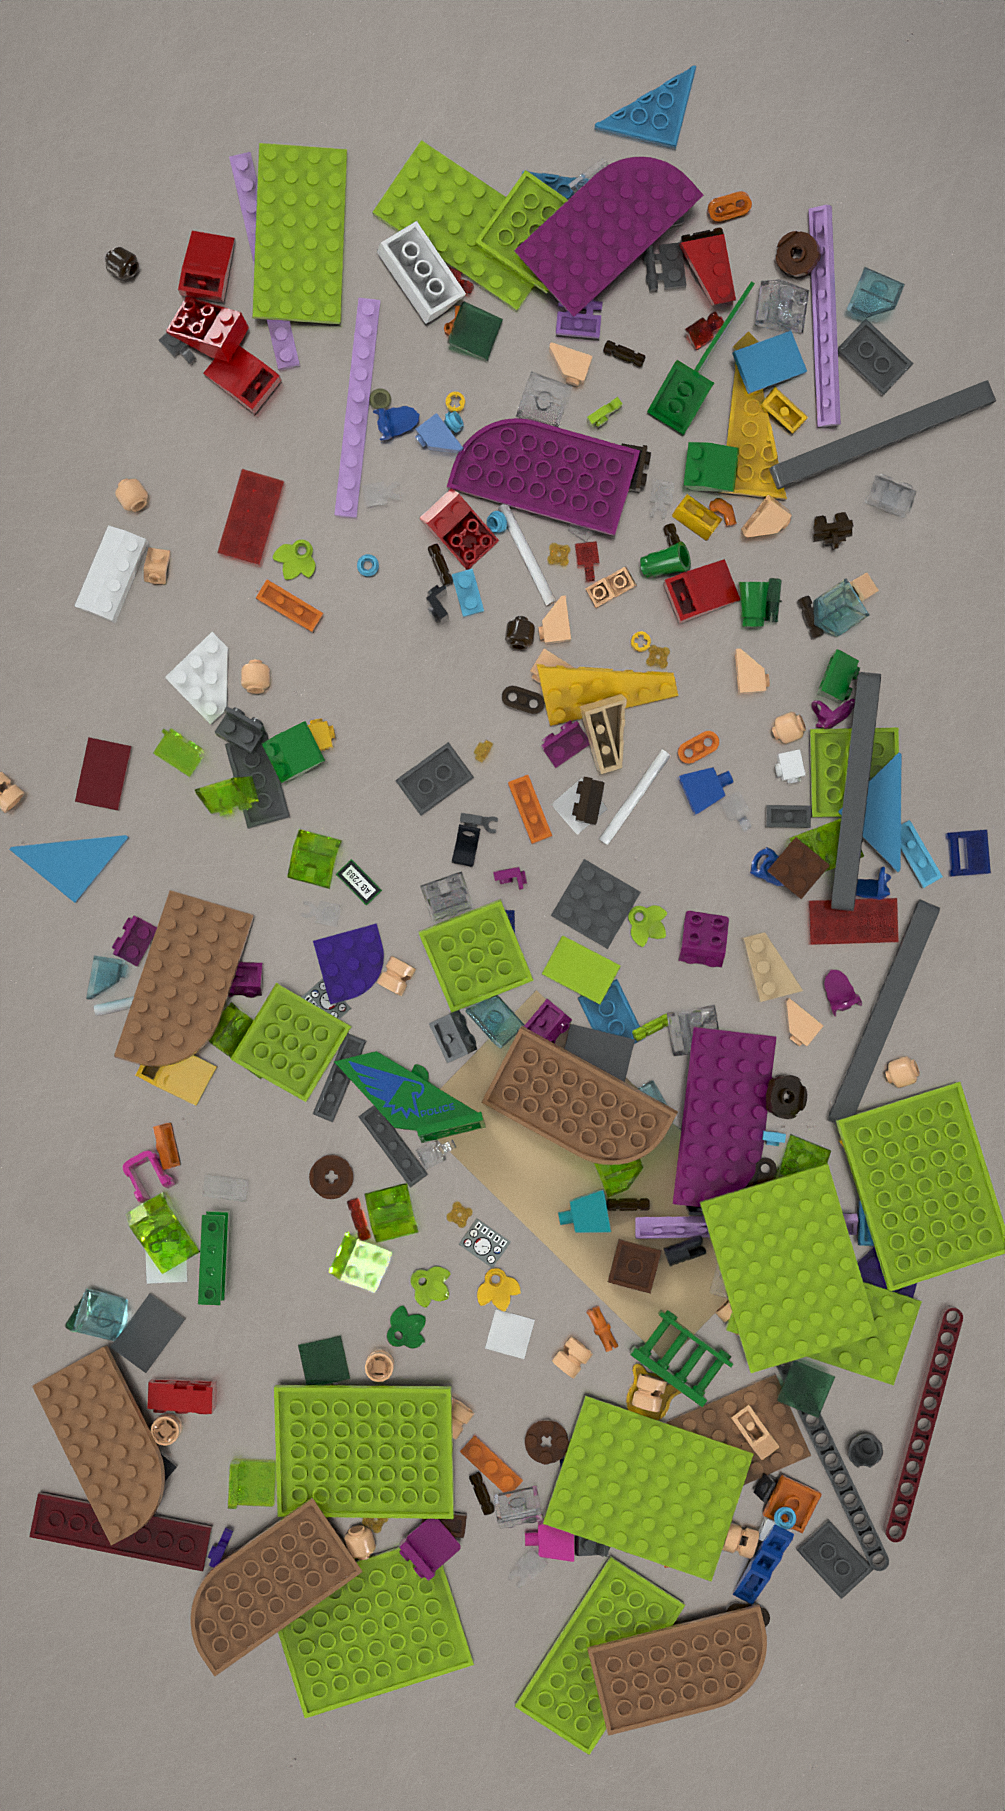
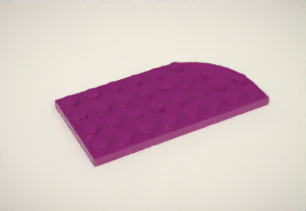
[514,157,704,317]
[446,418,640,536]
[672,1027,777,1207]

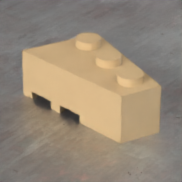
[580,694,627,774]
[742,932,803,1002]

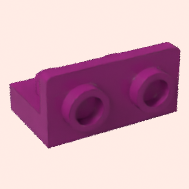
[541,720,590,769]
[493,867,527,890]
[112,915,157,967]
[228,962,263,998]
[524,999,572,1044]

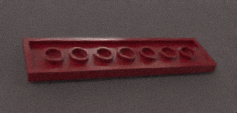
[29,1492,212,1572]

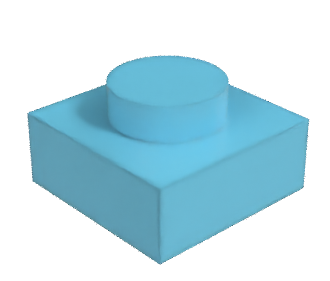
[762,1131,786,1146]

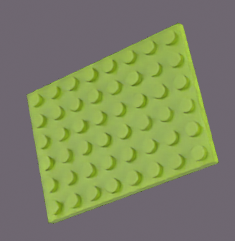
[836,1082,1005,1291]
[700,1164,878,1373]
[274,1385,454,1519]
[543,1395,754,1582]
[278,1547,474,1718]

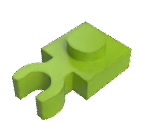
[587,397,623,428]

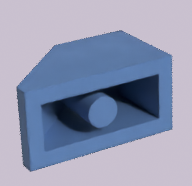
[415,413,463,454]

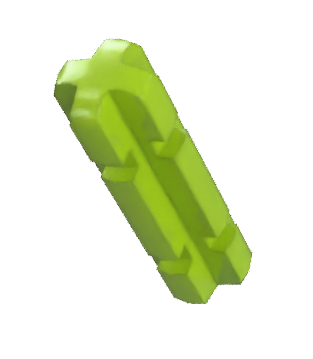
[632,1013,673,1041]

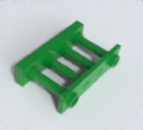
[198,1211,229,1305]
[629,1309,733,1407]

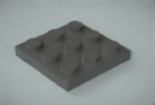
[551,859,641,949]

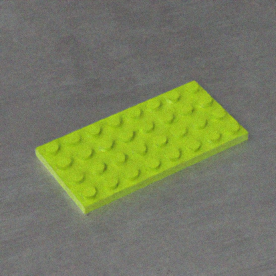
[372,140,535,311]
[252,143,347,324]
[725,1281,922,1386]
[515,1556,685,1755]

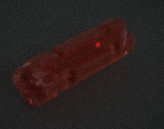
[347,1198,371,1241]

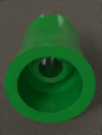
[640,541,691,577]
[739,582,769,627]

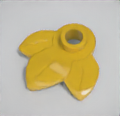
[477,1268,521,1311]

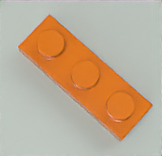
[256,579,324,633]
[508,775,552,844]
[460,1435,523,1497]

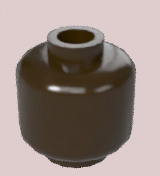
[105,247,139,280]
[505,616,535,650]

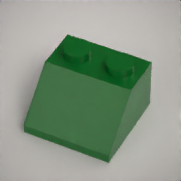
[684,442,739,492]
[817,649,860,704]
[262,721,325,783]

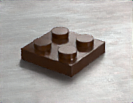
[767,837,830,899]
[607,1239,662,1294]

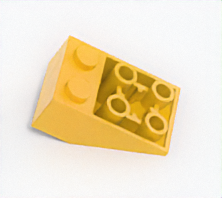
[135,1055,217,1105]

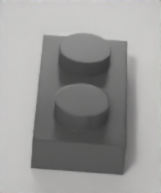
[766,805,811,828]

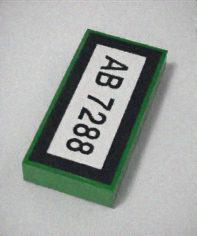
[336,859,382,906]

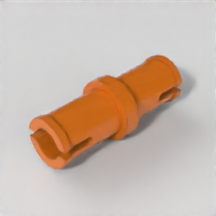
[586,1306,619,1352]

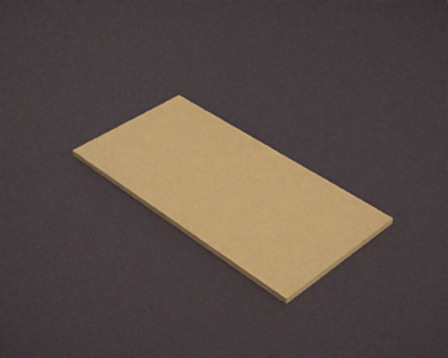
[437,990,728,1359]

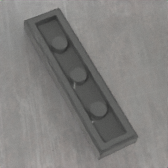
[313,1033,367,1122]
[358,1105,428,1188]

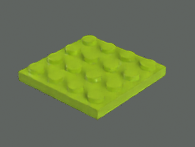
[475,170,568,294]
[810,727,899,818]
[418,899,534,1013]
[231,983,351,1102]

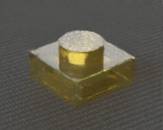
[473,740,494,764]

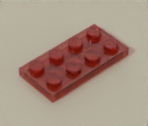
[217,469,285,566]
[808,898,899,945]

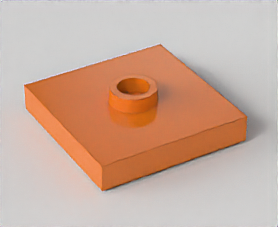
[762,1475,822,1534]

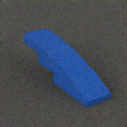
[733,1524,794,1604]

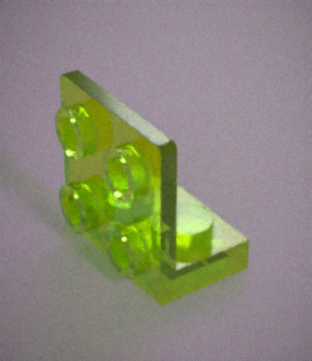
[153,728,205,777]
[329,1232,393,1292]
[228,1460,276,1509]

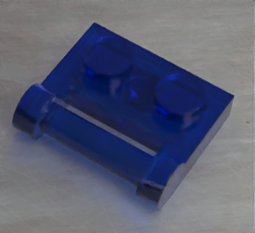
[947,830,991,877]

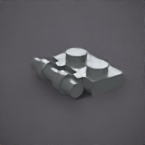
[643,242,687,291]

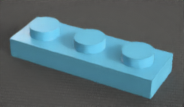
[901,820,943,888]

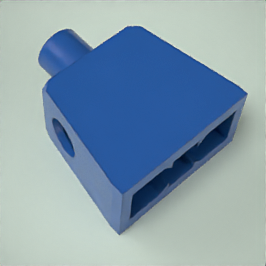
[678,767,734,816]

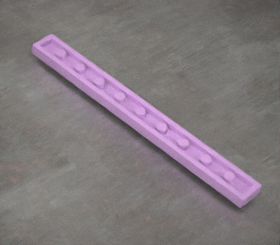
[229,152,300,370]
[809,205,841,428]
[334,298,381,518]
[635,1213,858,1239]

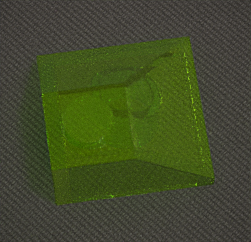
[594,1159,644,1198]

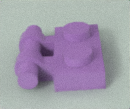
[556,299,603,339]

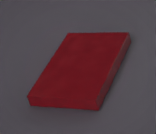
[75,737,132,811]

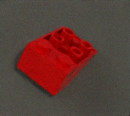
[178,230,235,303]
[166,296,249,363]
[203,346,282,415]
[419,489,499,570]
[663,559,741,624]

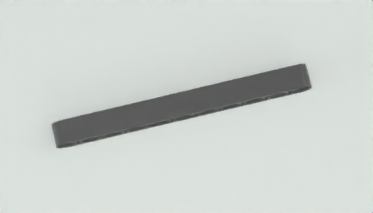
[769,380,996,489]
[831,672,881,911]
[827,899,940,1124]
[776,1360,889,1571]

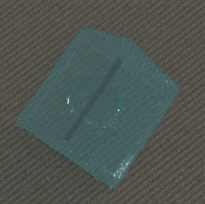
[814,578,870,637]
[465,995,524,1049]
[72,1288,127,1341]

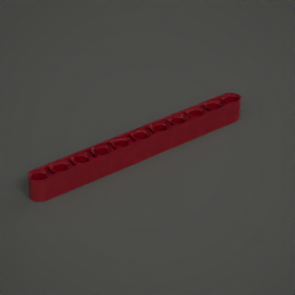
[883,1305,963,1543]

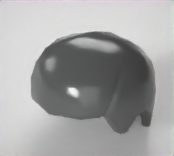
[848,1434,884,1468]

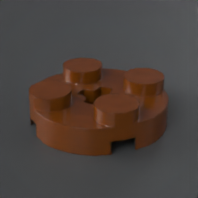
[776,231,821,277]
[309,1155,354,1199]
[524,1419,569,1465]

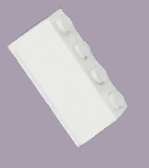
[377,221,466,324]
[75,525,149,623]

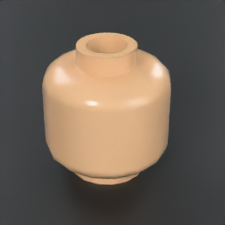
[115,478,148,512]
[241,659,270,694]
[772,712,806,744]
[885,1056,920,1088]
[344,1525,376,1560]

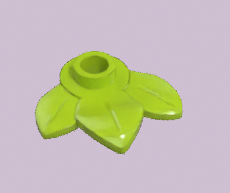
[272,539,315,580]
[628,905,667,947]
[410,1266,451,1308]

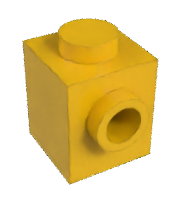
[308,718,336,751]

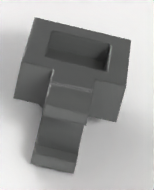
[159,332,196,364]
[460,813,498,833]

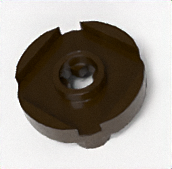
[766,1074,807,1119]

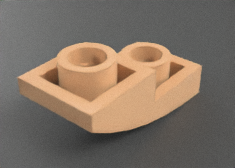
[585,566,637,608]

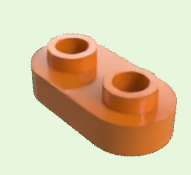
[707,191,752,221]
[678,731,719,764]

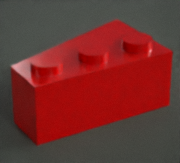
[679,234,736,306]
[147,1379,217,1415]

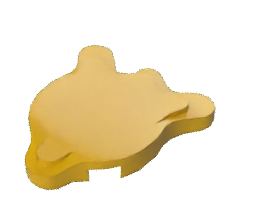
[626,1363,682,1420]

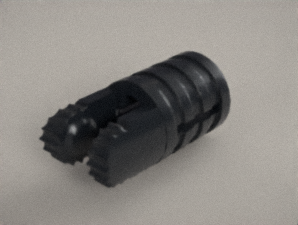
[663,1236,706,1267]

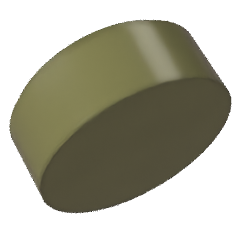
[369,388,391,410]

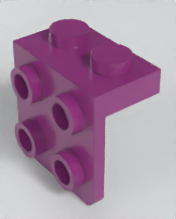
[679,911,729,967]
[399,1519,461,1581]

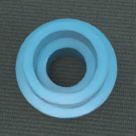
[444,411,464,433]
[486,511,507,533]
[357,554,379,577]
[774,1507,796,1529]

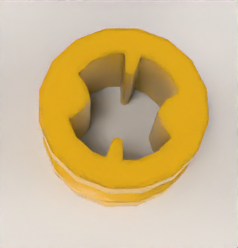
[446,392,465,413]
[631,631,651,652]

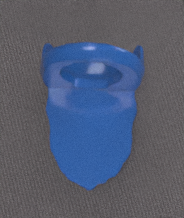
[373,406,420,441]
[750,847,784,886]
[856,867,891,900]

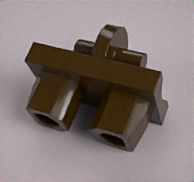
[812,512,854,549]

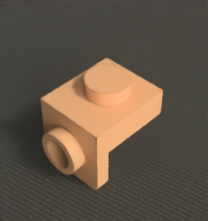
[143,547,170,584]

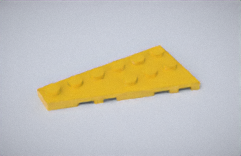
[721,362,787,500]
[536,664,678,726]

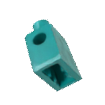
[558,1189,611,1233]

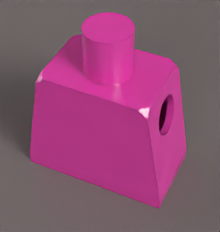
[525,1521,574,1562]

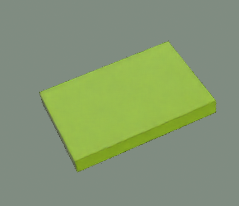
[542,935,621,1005]

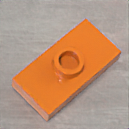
[153,1123,180,1170]

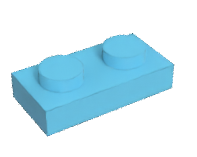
[452,569,484,617]

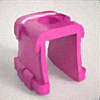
[123,1150,175,1203]

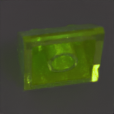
[195,776,259,817]

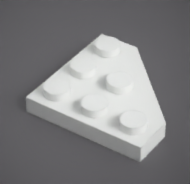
[165,632,228,725]

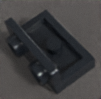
[426,585,449,624]

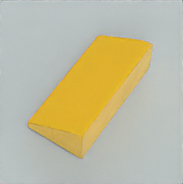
[761,386,808,433]
[672,494,723,541]

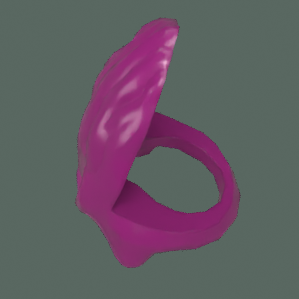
[812,698,855,729]
[824,969,862,1017]

